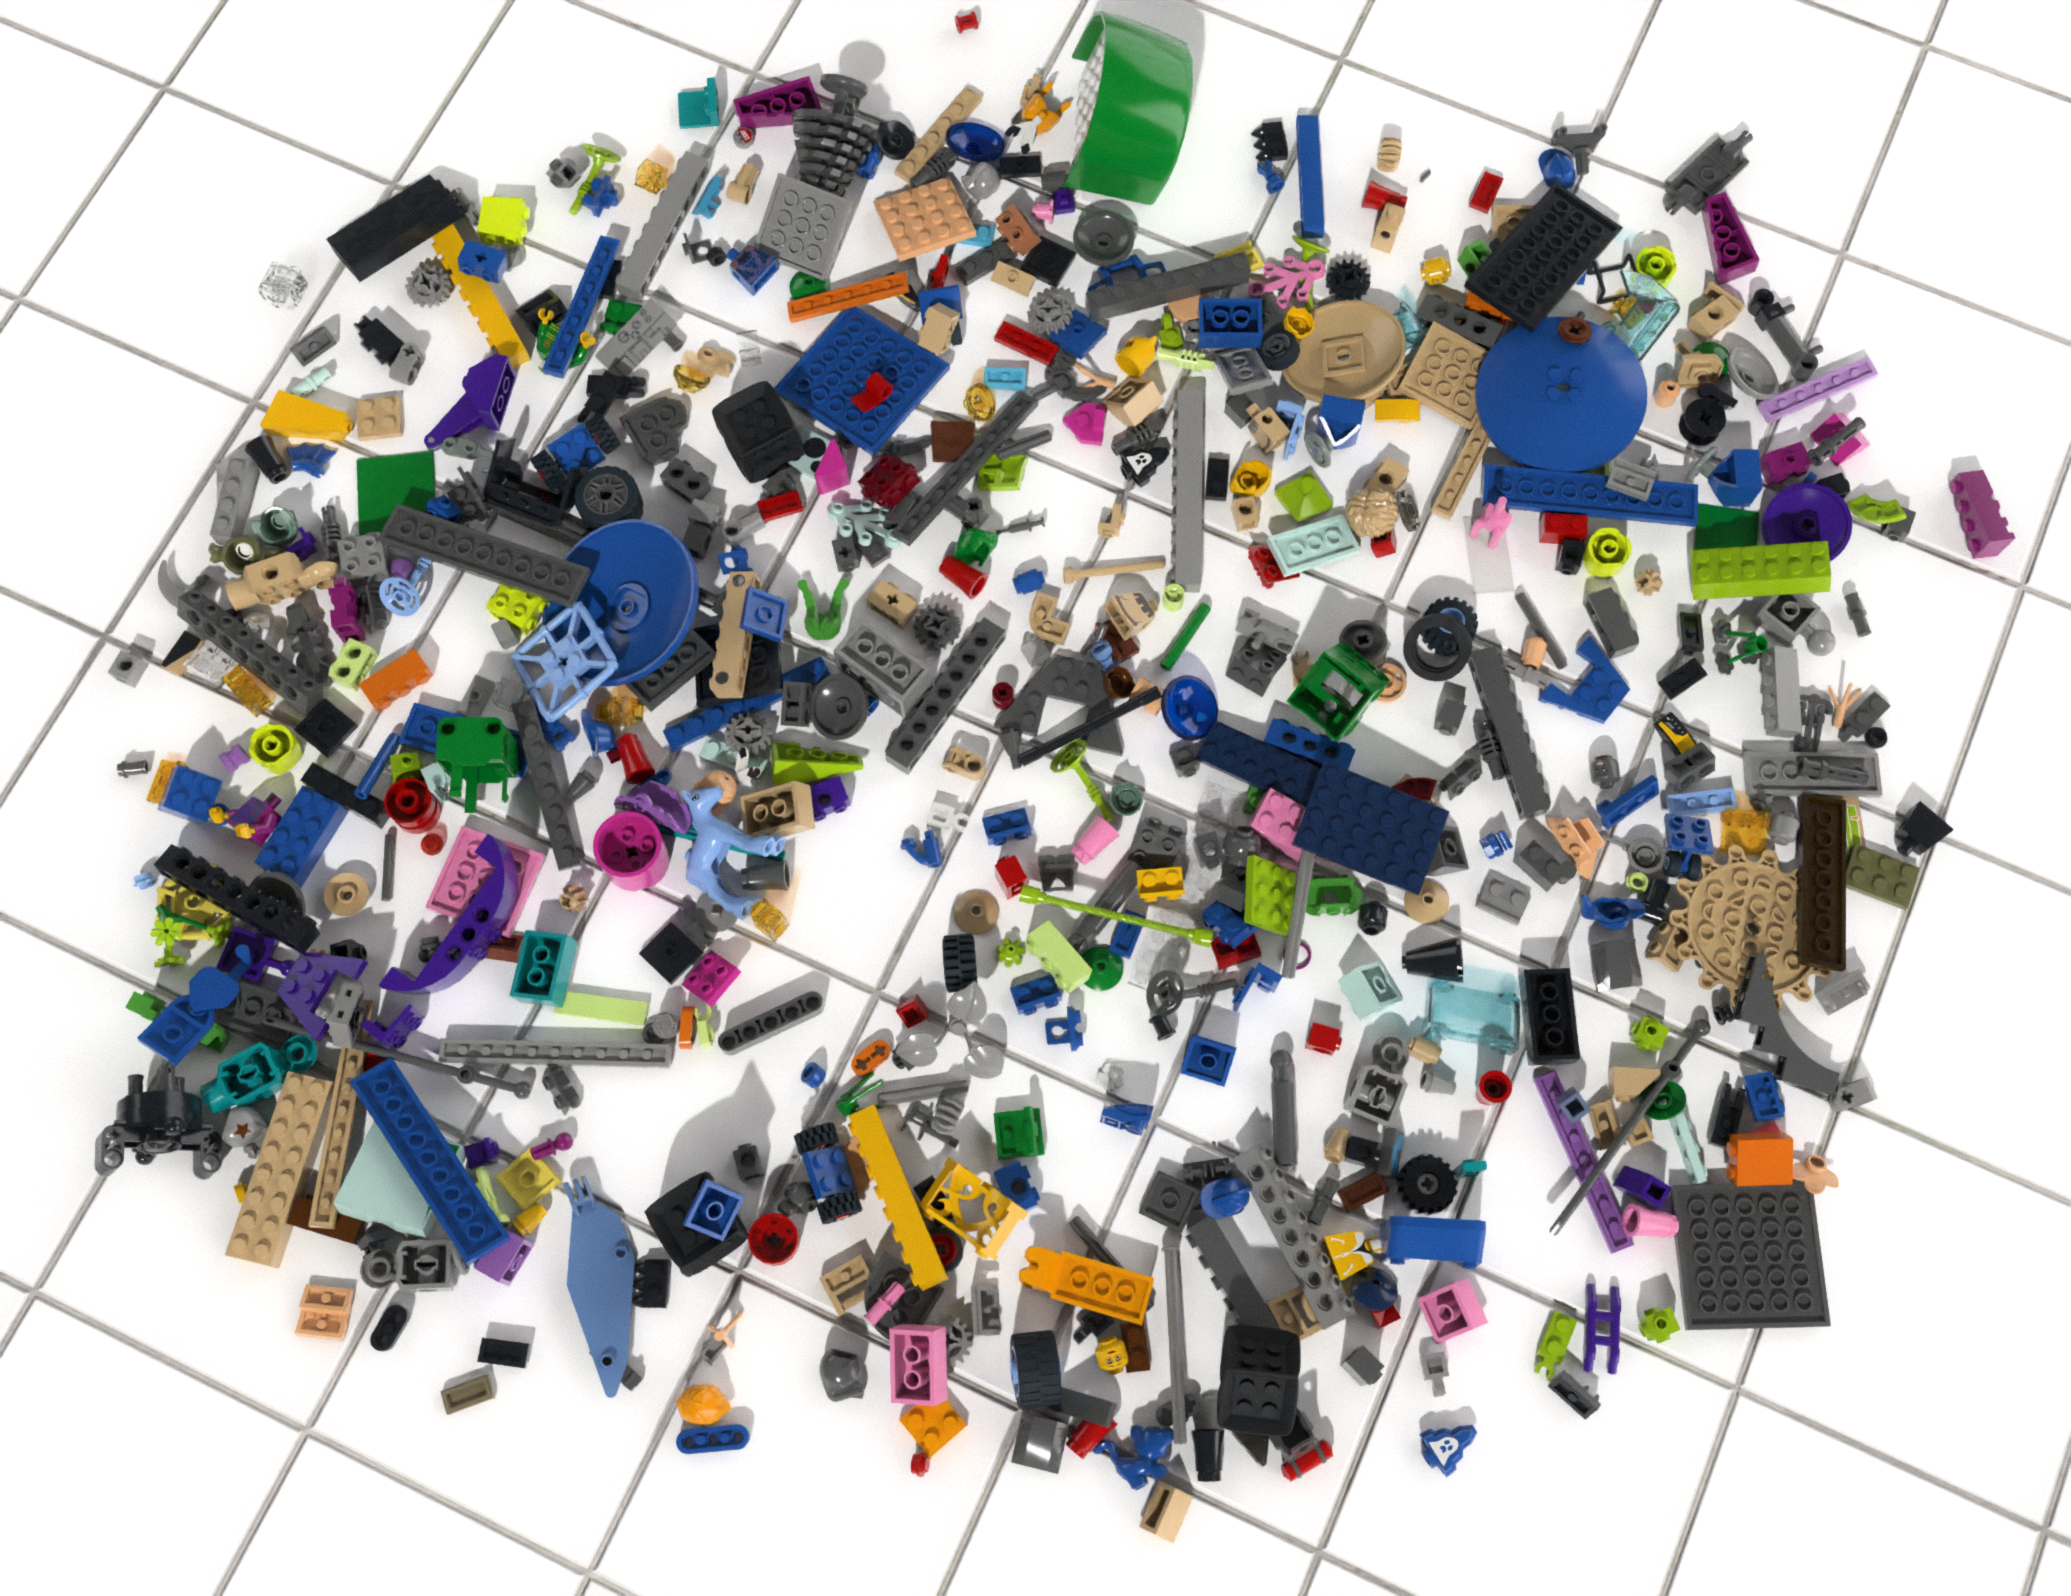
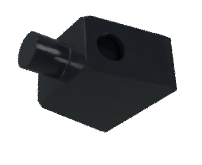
[1895,801,1954,857]

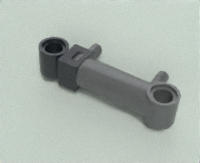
[1747,288,1824,381]

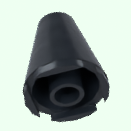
[1402,937,1464,983]

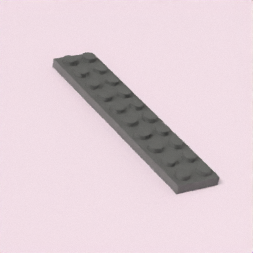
[377,504,591,609]

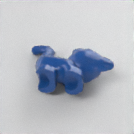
[1093,1424,1173,1491]

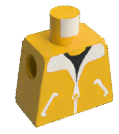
[1321,1231,1382,1281]

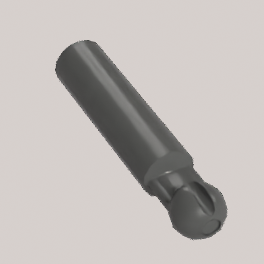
[1067,860,1143,956]
[1270,1049,1298,1167]

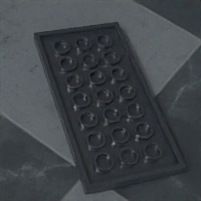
[1464,182,1623,333]

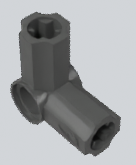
[944,495,989,529]

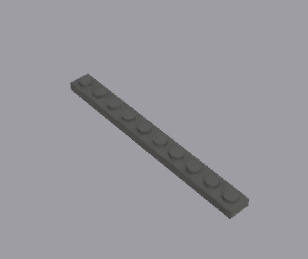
[892,391,1039,546]

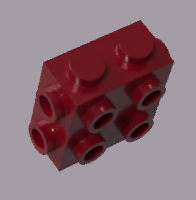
[857,453,920,509]

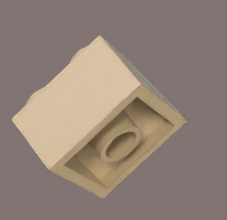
[1101,376,1164,427]

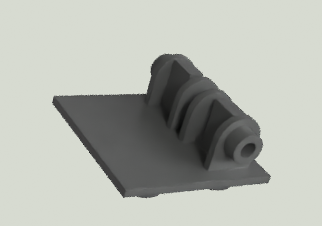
[1182,1157,1232,1210]

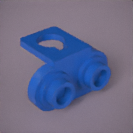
[717,545,753,575]
[1045,1006,1083,1052]

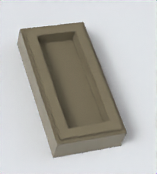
[440,1374,495,1415]

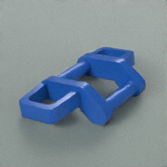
[1087,254,1167,292]

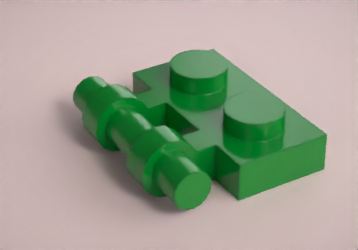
[600,298,642,335]

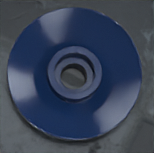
[1351,1267,1398,1311]

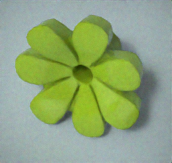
[996,938,1025,968]

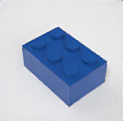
[1197,298,1263,348]

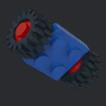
[530,414,621,491]
[794,1122,863,1224]

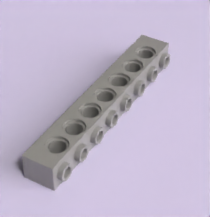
[1233,1142,1356,1330]

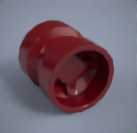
[992,682,1014,710]

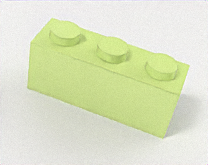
[1025,920,1092,994]

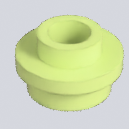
[1625,872,1649,894]

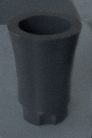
[245,435,289,484]
[1191,1429,1224,1482]

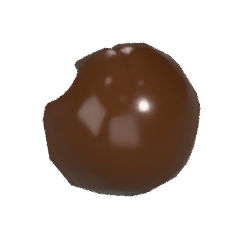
[1102,666,1135,700]

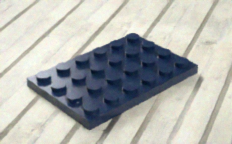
[1291,760,1450,896]

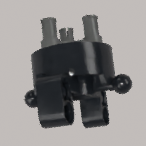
[94,1063,222,1180]

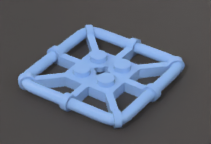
[511,601,619,722]

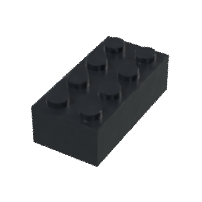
[1518,968,1580,1066]

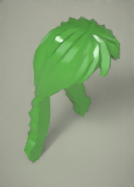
[797,579,849,641]

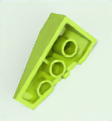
[771,741,864,786]

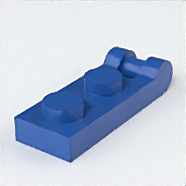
[534,703,577,753]

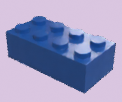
[254,785,348,888]

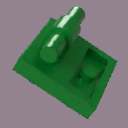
[993,1106,1045,1161]

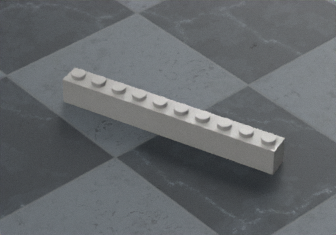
[1170,390,1203,593]

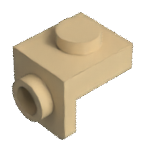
[1097,504,1125,538]

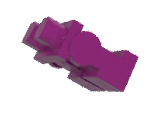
[328,577,366,644]

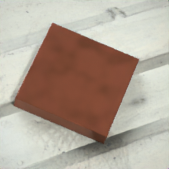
[930,421,974,463]

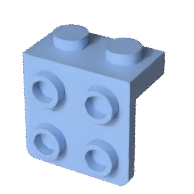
[1275,400,1305,461]

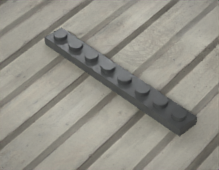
[511,699,581,872]

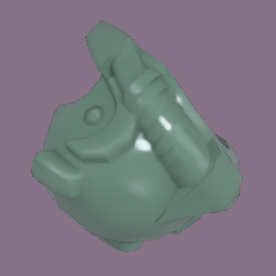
[252,506,299,547]

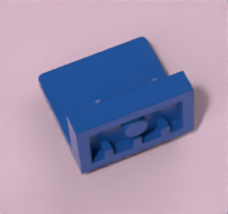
[1232,962,1283,1012]

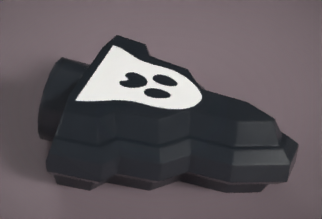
[1119,447,1170,488]

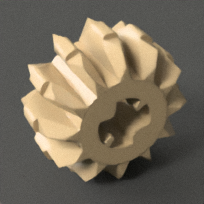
[1376,136,1402,173]

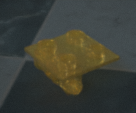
[1719,808,1771,856]

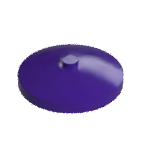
[1761,483,1852,562]

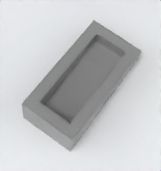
[700,1338,728,1366]

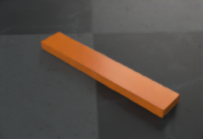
[787,271,910,323]

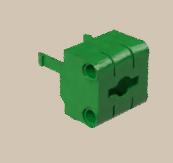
[435,717,519,813]

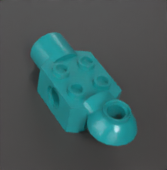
[199,1035,318,1115]

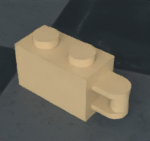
[917,302,960,357]

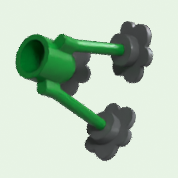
[1713,620,1768,675]

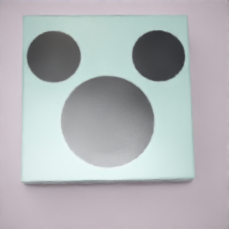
[788,427,841,480]

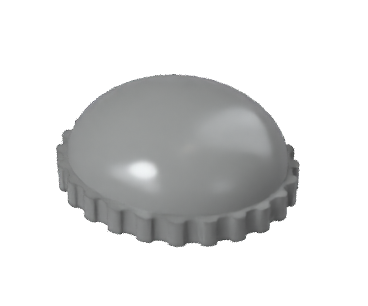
[1627,837,1666,874]

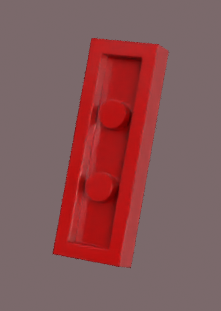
[994,321,1059,367]

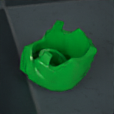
[954,528,998,567]

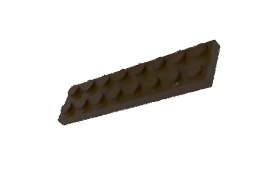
[1798,793,1846,972]

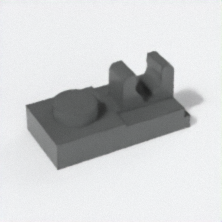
[289,326,337,367]

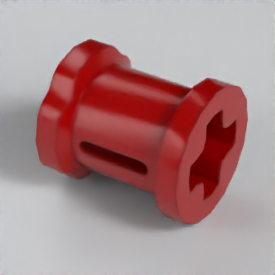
[954,11,978,34]

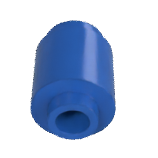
[1012,568,1045,595]

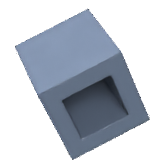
[1554,1086,1592,1124]

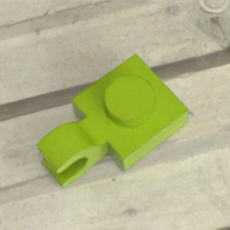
[1158,313,1184,350]

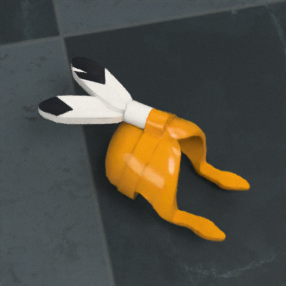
[1005,82,1071,155]

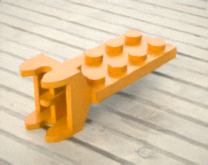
[1019,1247,1155,1326]

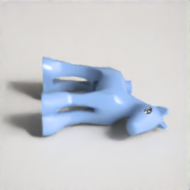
[681,786,786,920]

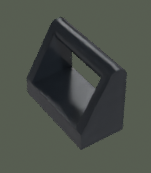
[515,289,567,337]

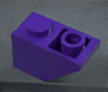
[1612,1165,1672,1210]

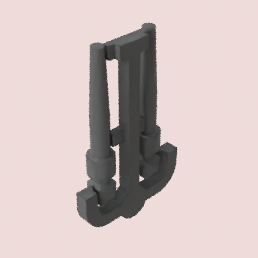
[1793,694,1833,752]

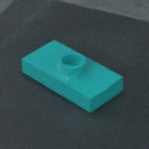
[1454,1159,1487,1178]

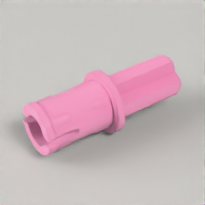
[863,1281,905,1327]

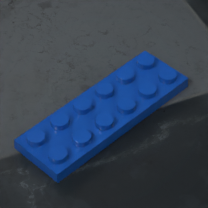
[398,702,529,779]

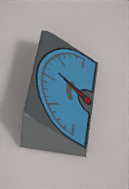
[1377,1128,1405,1180]

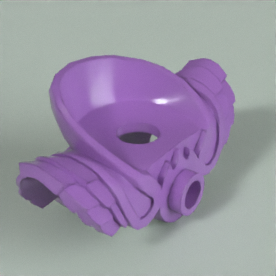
[613,780,691,834]

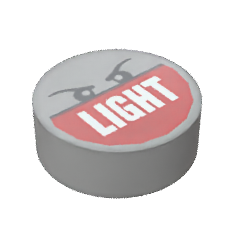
[733,127,754,149]

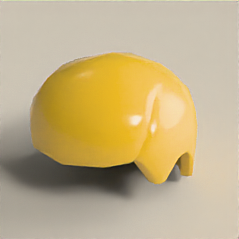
[1283,306,1315,339]

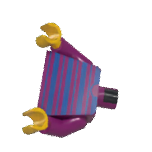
[209,793,282,846]

